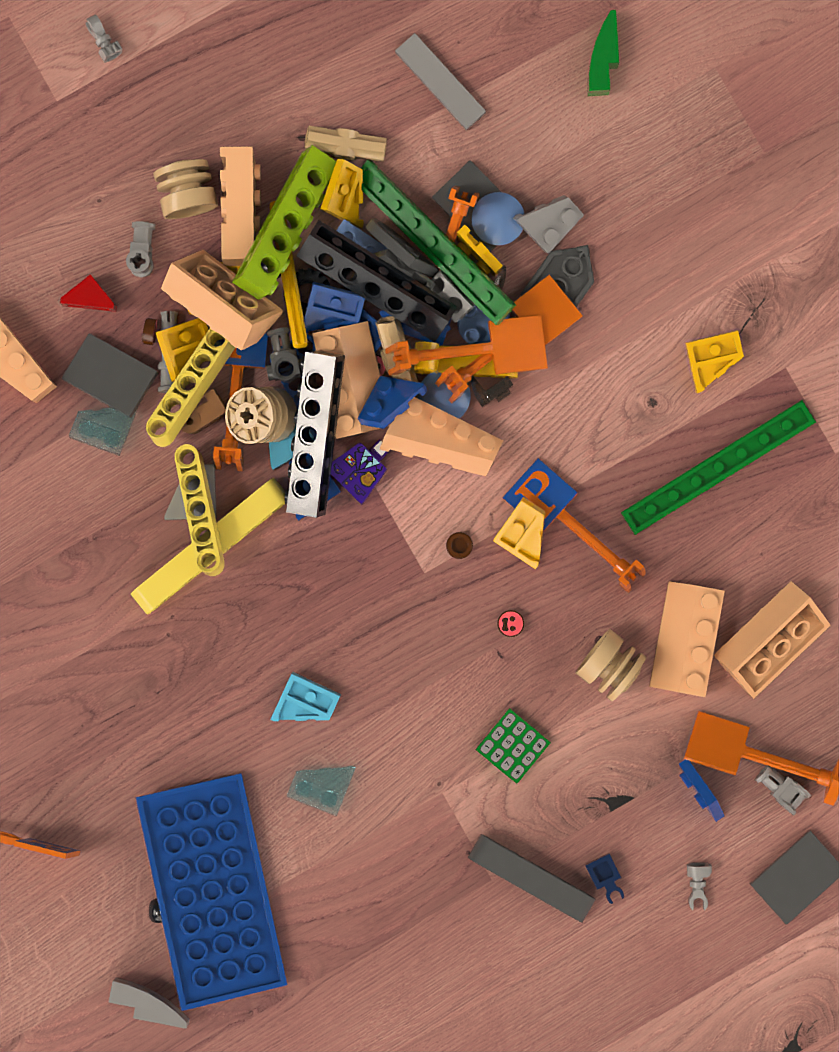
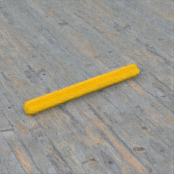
[269,201,308,349]

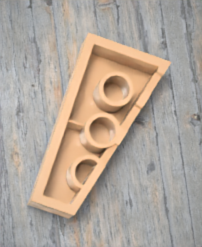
[220,147,261,266]
[0,317,57,403]
[379,397,503,476]

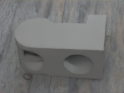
[430,270,476,323]

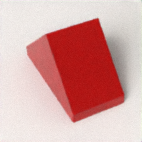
[60,274,117,312]

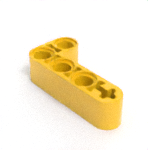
[414,342,518,379]

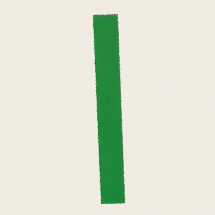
[361,160,516,325]
[621,400,816,535]

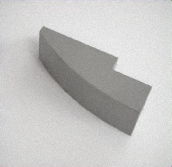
[109,977,190,1028]

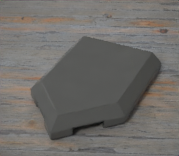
[520,245,594,307]

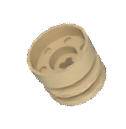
[153,159,218,220]
[225,387,297,444]
[575,629,646,701]

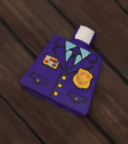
[331,439,391,505]

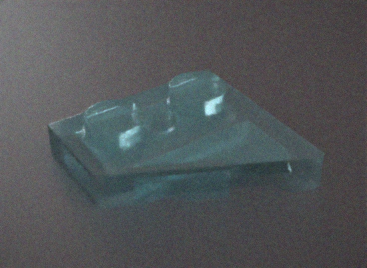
[69,408,138,456]
[287,766,356,817]

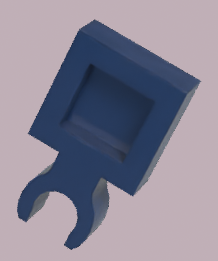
[585,853,624,904]

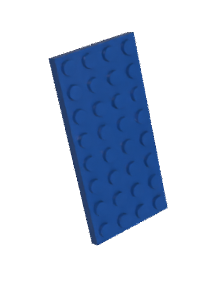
[135,773,287,1011]

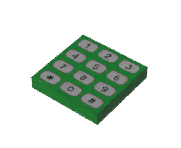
[475,708,551,784]

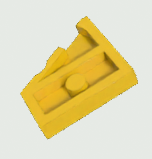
[320,159,364,228]
[456,225,503,277]
[155,318,208,382]
[685,330,744,393]
[493,497,545,569]

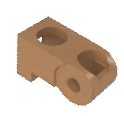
[181,389,226,434]

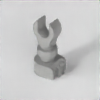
[85,15,122,63]
[687,863,712,910]

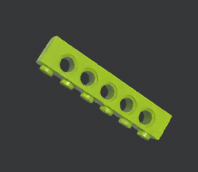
[232,145,336,300]

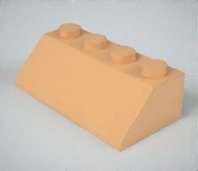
[161,250,283,350]
[312,321,391,439]
[649,581,725,697]
[714,581,831,699]

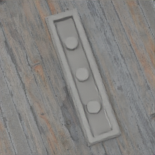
[395,33,486,130]

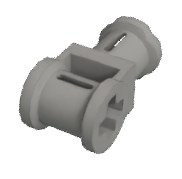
[126,221,156,278]
[755,765,811,816]

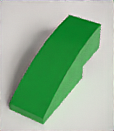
[587,10,619,97]

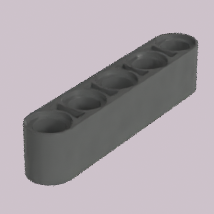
[468,834,596,923]

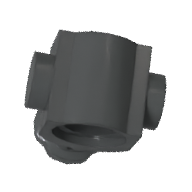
[266,327,303,383]

